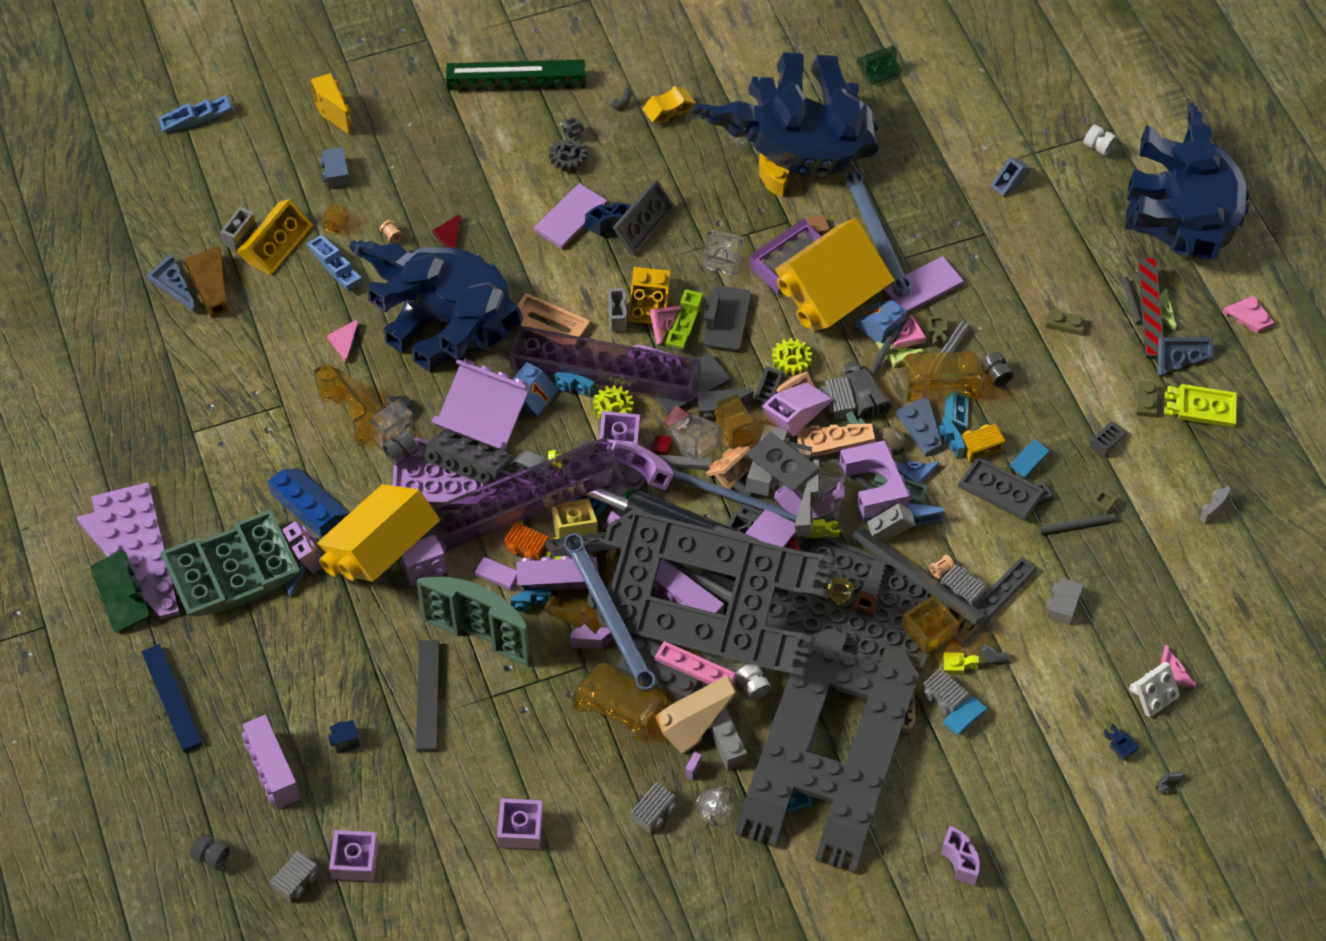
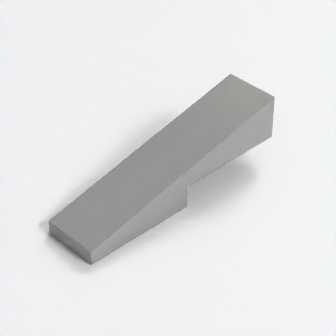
[794,459,821,537]

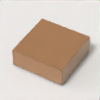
[807,215,829,235]

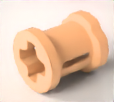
[380,220,403,244]
[929,555,955,579]

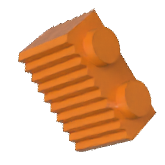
[504,522,550,561]

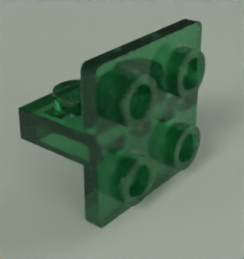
[856,45,902,85]

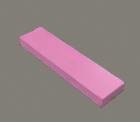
[655,641,737,685]

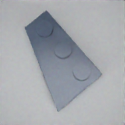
[1158,337,1213,375]
[895,395,942,456]

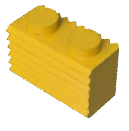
[961,424,1005,462]

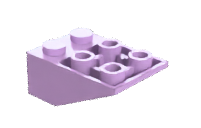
[762,382,833,437]

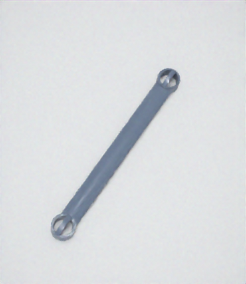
[845,171,912,297]
[668,464,819,521]
[564,533,656,692]

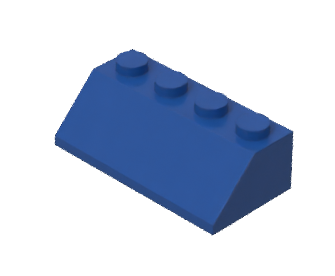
[268,468,349,539]

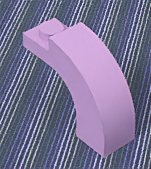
[607,440,674,490]
[775,482,845,518]

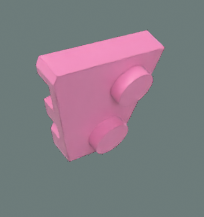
[1222,296,1274,333]

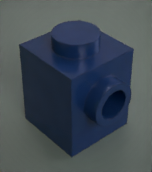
[328,720,360,753]

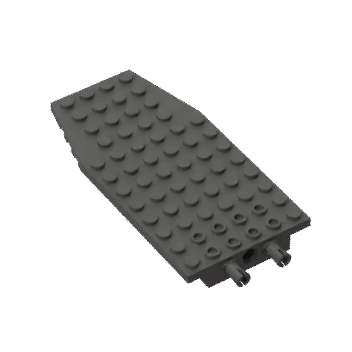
[702,504,951,672]

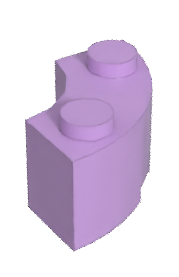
[941,826,979,886]

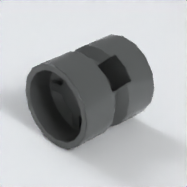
[980,352,1014,387]
[382,430,419,465]
[190,833,230,871]

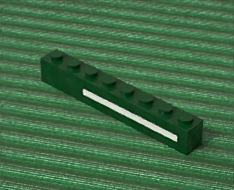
[446,59,586,91]

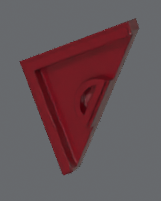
[432,214,461,248]

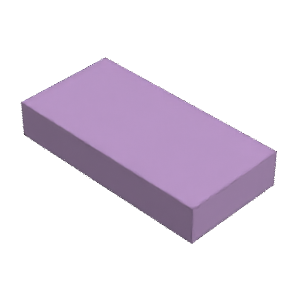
[475,557,517,590]

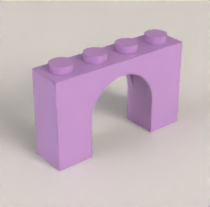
[840,441,911,519]

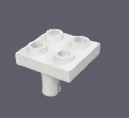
[1129,662,1180,718]

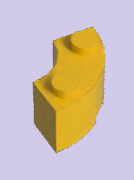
[643,86,696,123]
[759,153,789,197]

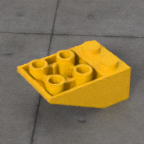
[311,73,353,134]
[628,267,671,324]

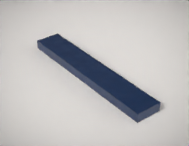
[141,644,202,753]

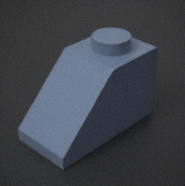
[990,157,1032,196]

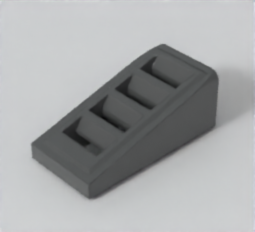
[753,366,784,404]
[1089,421,1127,457]

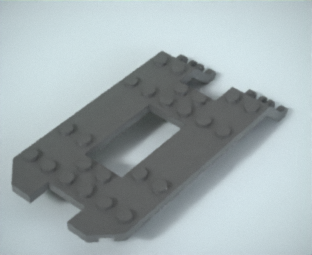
[587,510,837,677]
[735,628,919,873]

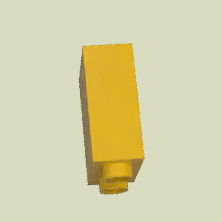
[775,218,895,332]
[316,484,440,582]

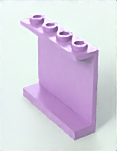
[432,359,530,451]

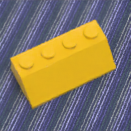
[237,199,313,275]

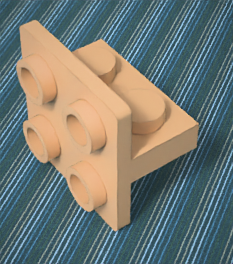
[706,447,752,489]

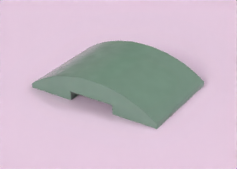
[160,510,300,616]
[417,577,530,667]

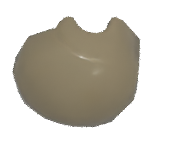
[875,427,905,454]

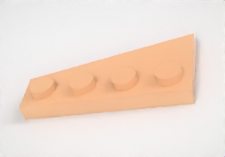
[796,424,876,459]

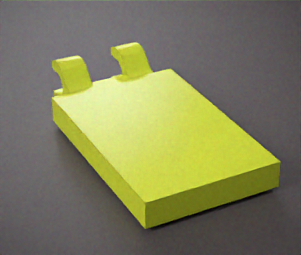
[1164,384,1237,428]

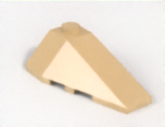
[655,676,737,754]

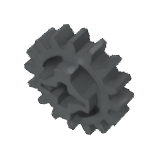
[549,137,587,172]

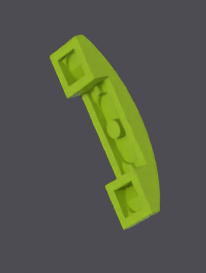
[665,289,703,349]

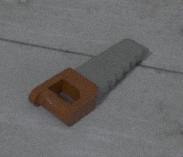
[852,560,886,617]

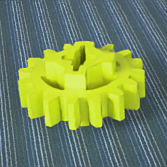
[772,338,812,376]
[593,385,634,419]

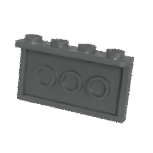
[424,429,513,486]

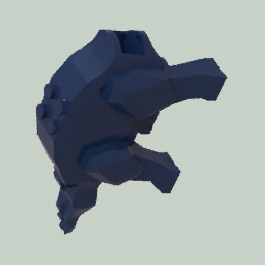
[693,52,879,177]
[1125,103,1249,261]
[349,240,523,372]

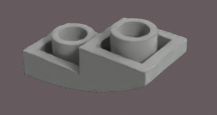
[1200,486,1230,524]

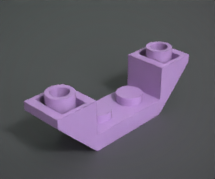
[570,624,614,649]

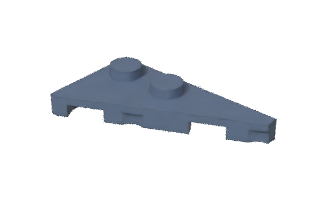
[146,254,197,313]

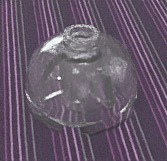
[696,786,734,829]

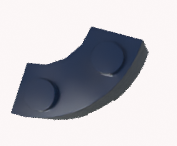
[585,202,631,236]

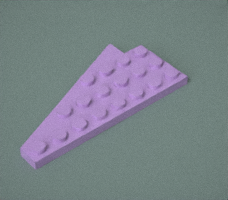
[392,438,547,507]
[77,482,180,620]

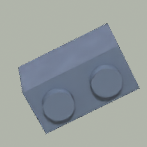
[320,147,350,189]

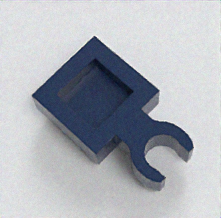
[1103,724,1139,761]

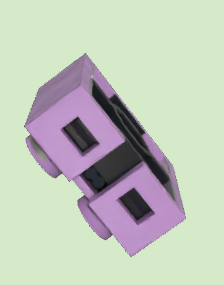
[282,521,323,573]

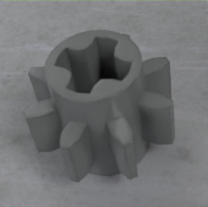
[562,117,584,139]

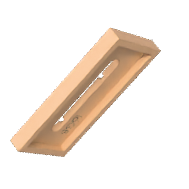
[517,293,590,352]

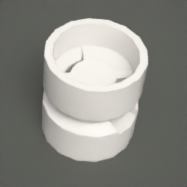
[1083,124,1117,156]
[736,664,771,701]

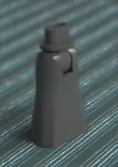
[844,360,893,421]

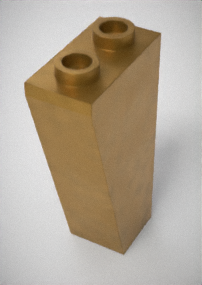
[185,246,228,317]

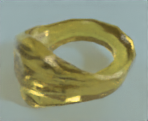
[828,577,854,605]

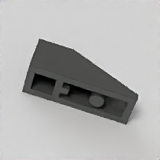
[697,388,754,422]

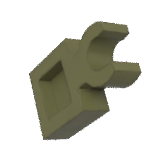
[927,315,948,346]

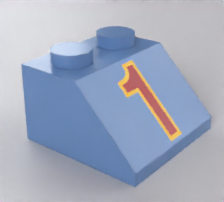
[852,300,907,343]
[512,362,559,418]

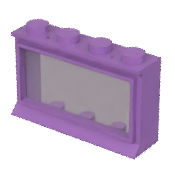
[749,218,822,294]

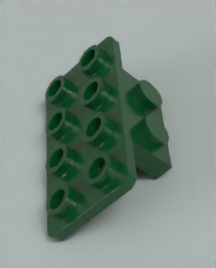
[90,550,150,633]

